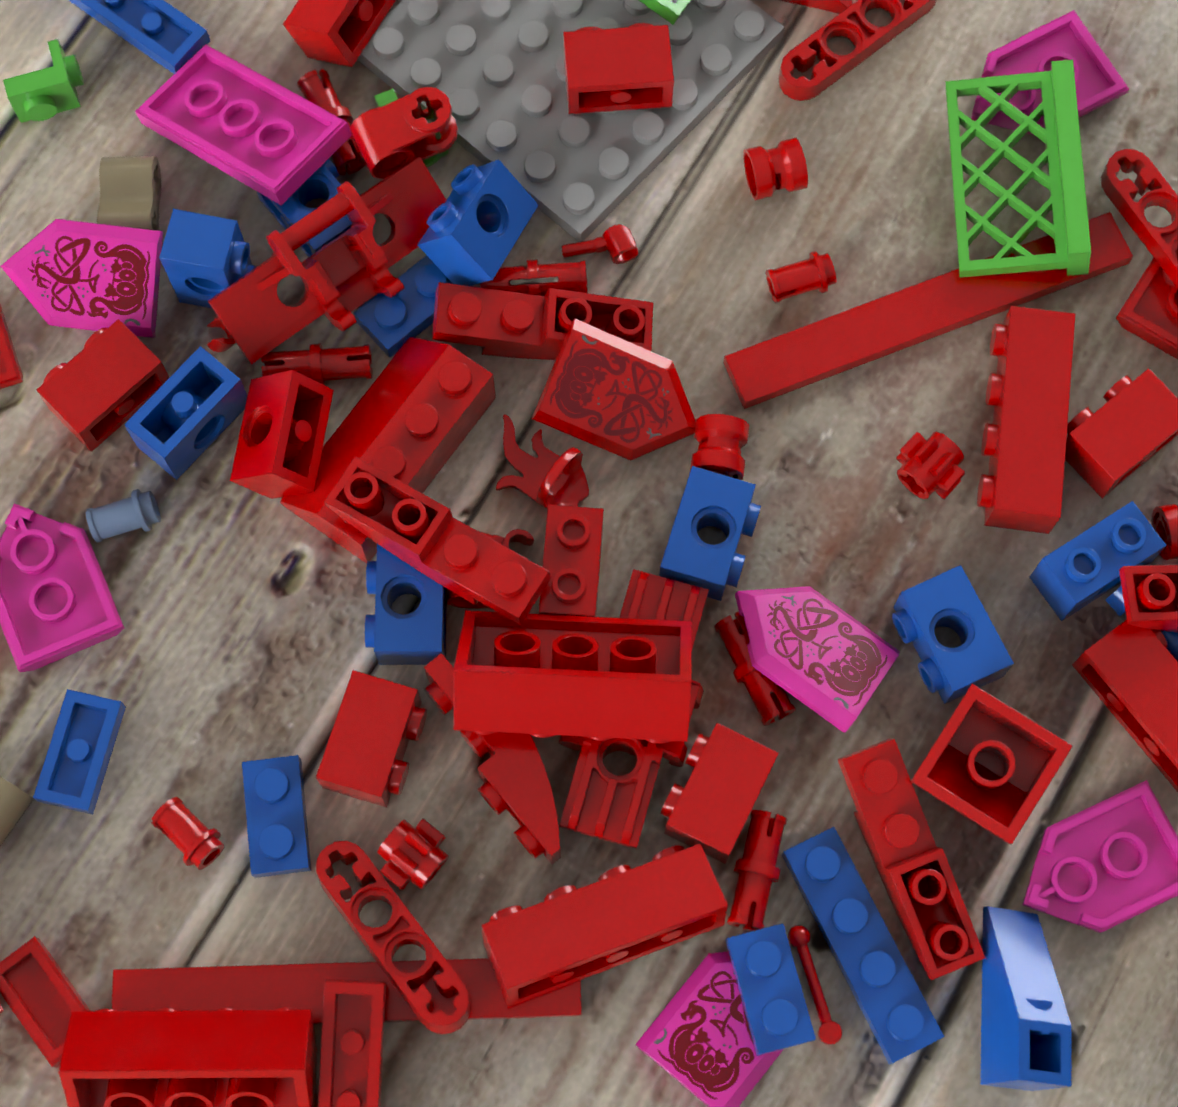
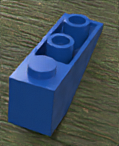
[980,906,1071,1091]

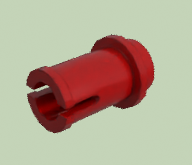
[766,251,836,303]
[151,797,224,870]

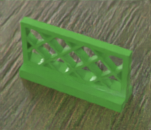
[945,59,1091,278]

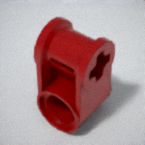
[350,87,458,179]

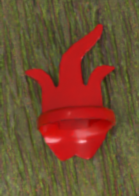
[496,414,589,509]

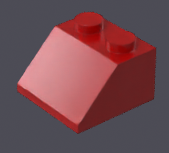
[911,684,1073,845]

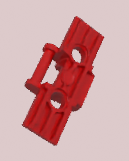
[208,156,446,364]
[558,569,709,849]

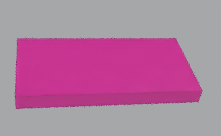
[135,44,352,205]

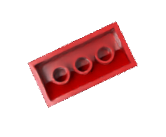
[280,337,496,564]
[453,610,692,743]
[58,1007,317,1107]

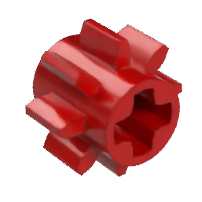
[896,432,965,499]
[377,818,449,890]

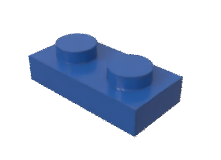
[354,255,453,358]
[33,689,126,815]
[242,755,311,878]
[726,923,816,1056]

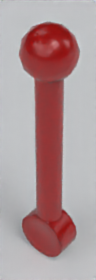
[788,925,842,1045]

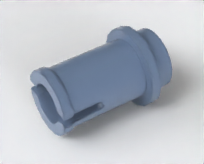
[86,489,161,543]

